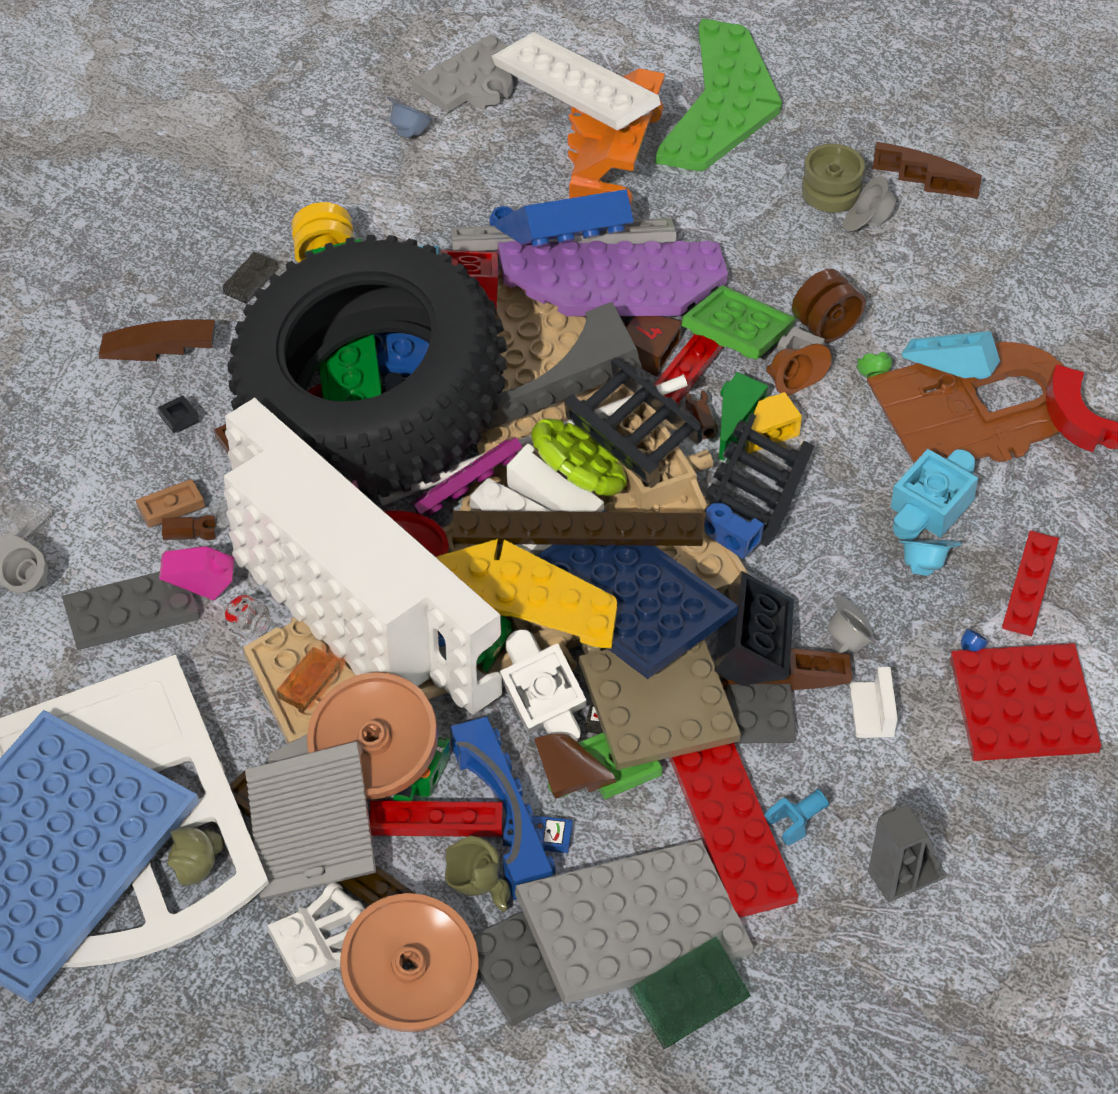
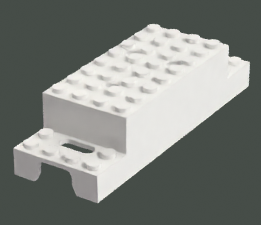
[223,398,502,715]

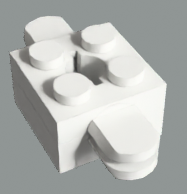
[500,630,587,743]

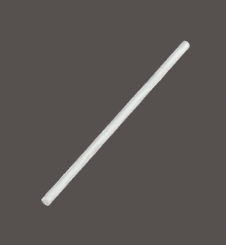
[378,375,687,506]

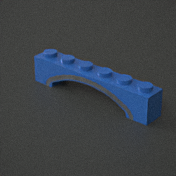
[450,716,556,900]

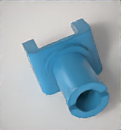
[764,789,829,845]

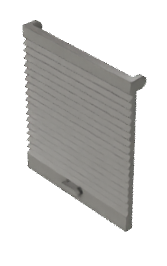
[245,741,376,900]

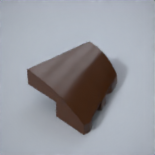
[534,734,617,799]

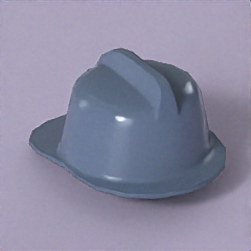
[387,97,434,138]

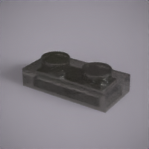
[222,252,278,304]

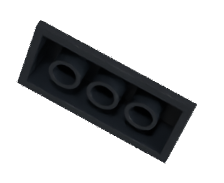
[714,571,794,686]

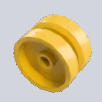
[291,202,355,263]

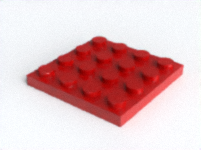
[950,643,1101,761]

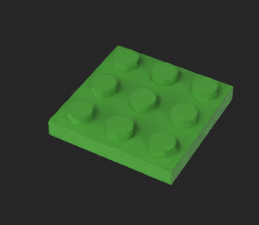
[681,285,796,360]

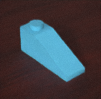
[902,331,1000,379]

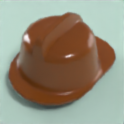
[766,343,832,396]

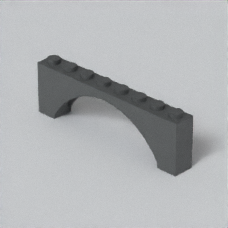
[480,302,642,433]

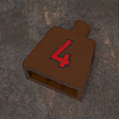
[624,316,682,377]

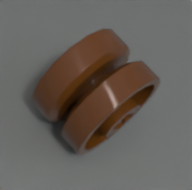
[791,268,866,343]

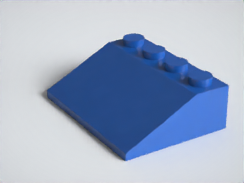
[494,189,634,247]

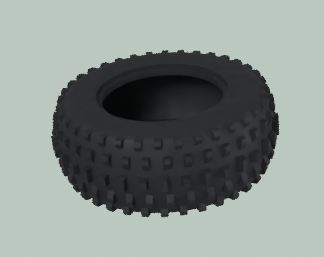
[228,235,508,498]

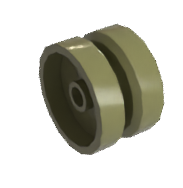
[801,144,865,213]

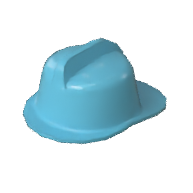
[899,540,961,576]

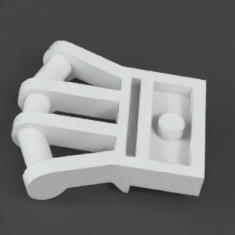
[267,882,365,985]

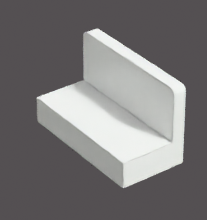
[849,667,898,738]

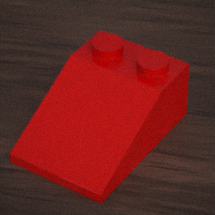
[441,250,498,310]

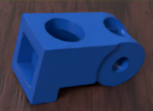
[704,503,764,559]

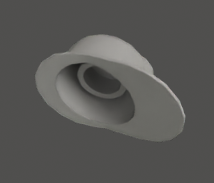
[843,176,896,232]
[0,534,49,594]
[827,596,876,653]

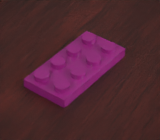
[410,437,523,516]

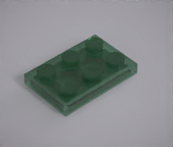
[629,936,751,1049]

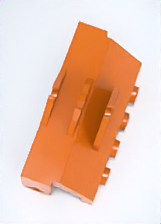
[568,68,665,206]

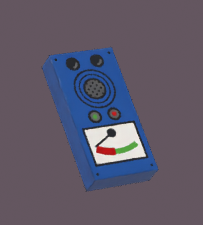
[503,813,573,853]

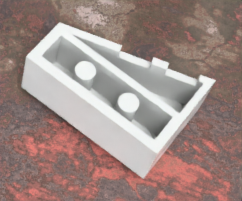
[507,443,604,512]
[469,478,553,556]

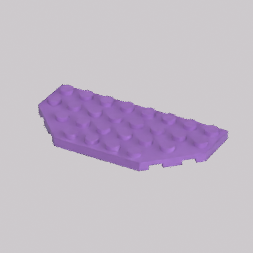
[497,241,728,316]

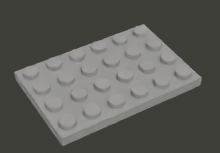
[515,840,754,1004]

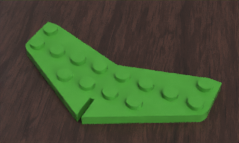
[655,18,782,171]

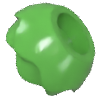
[856,352,892,378]

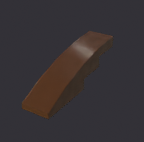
[872,142,982,199]
[99,319,216,362]
[719,648,852,691]

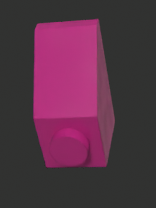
[159,546,234,600]

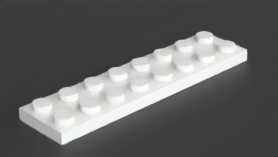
[492,32,661,130]

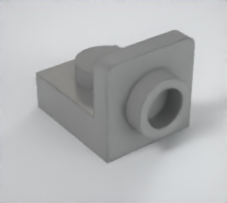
[777,327,824,352]

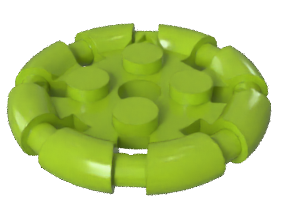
[531,418,627,496]

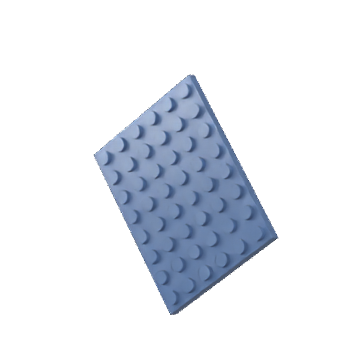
[0,710,199,1003]

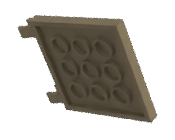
[579,639,741,770]

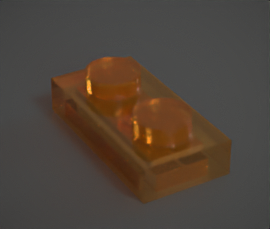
[276,647,340,711]

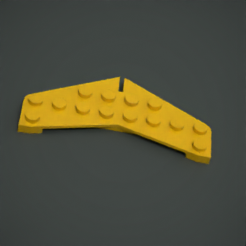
[436,539,617,649]

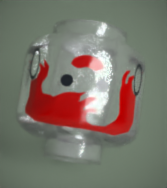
[224,595,271,640]

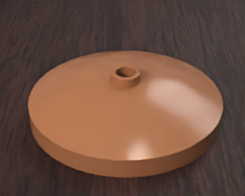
[307,672,439,799]
[340,893,479,1032]

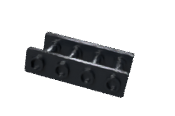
[564,357,702,489]
[704,413,814,547]

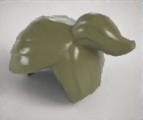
[167,827,224,886]
[445,836,511,912]

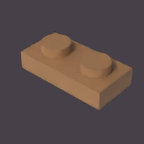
[136,479,205,528]

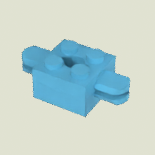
[891,449,978,541]

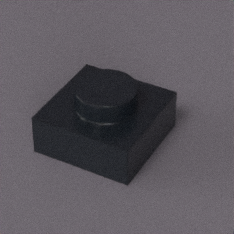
[158,395,199,433]

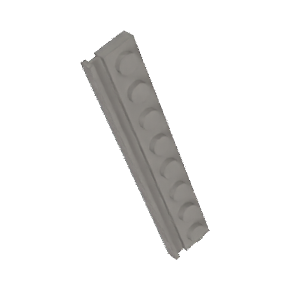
[451,218,676,251]

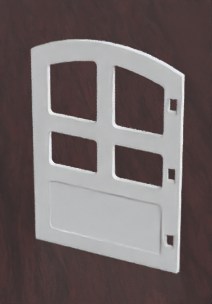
[0,655,269,968]

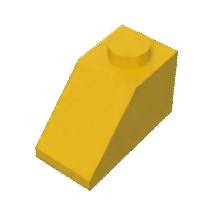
[745,392,802,454]

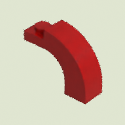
[1046,364,1118,453]

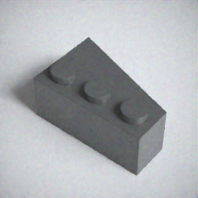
[868,805,945,903]

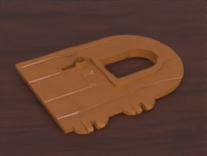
[867,342,1065,464]

